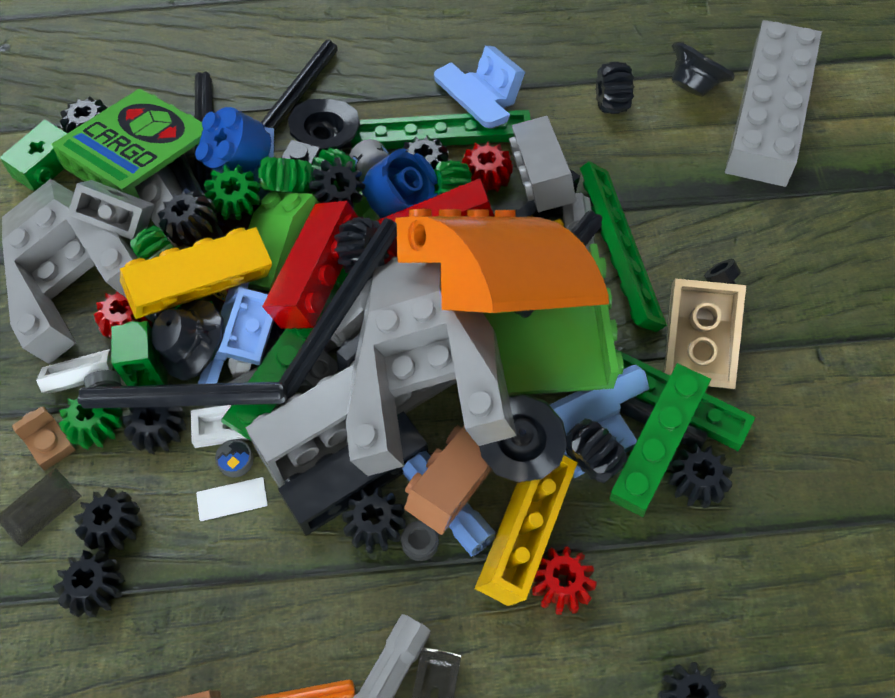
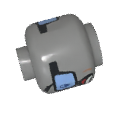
[349,139,389,182]

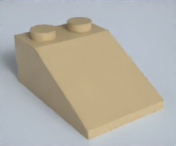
[664,278,746,389]

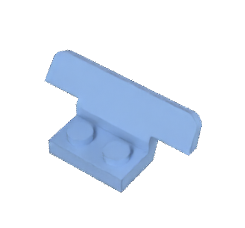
[434,46,525,128]
[198,282,274,384]
[520,365,649,478]

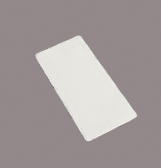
[196,477,268,521]

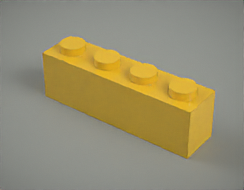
[120,227,272,319]
[474,455,578,606]

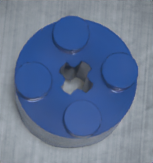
[195,107,271,176]
[361,149,438,219]

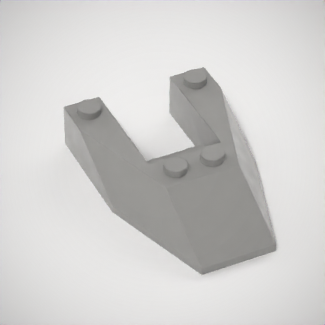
[2,179,138,364]
[346,261,517,476]

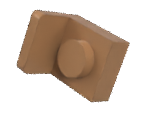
[12,407,76,471]

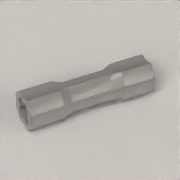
[353,614,431,698]

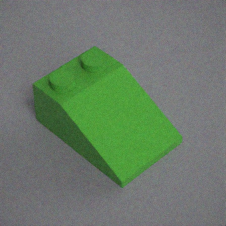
[248,191,319,292]

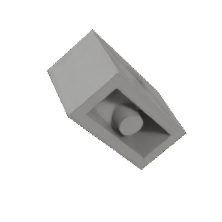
[68,180,155,240]

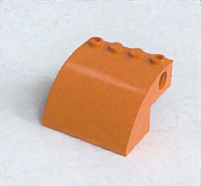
[395,209,609,313]

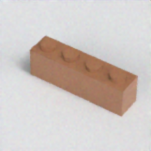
[404,425,520,535]

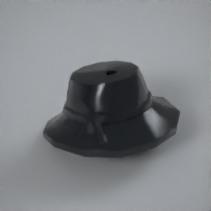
[672,42,735,97]
[288,99,360,151]
[151,299,224,381]
[479,393,568,482]

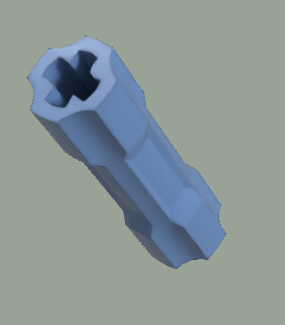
[402,451,496,557]

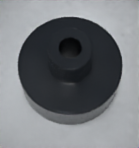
[704,259,741,284]

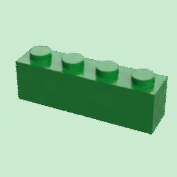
[609,363,711,518]

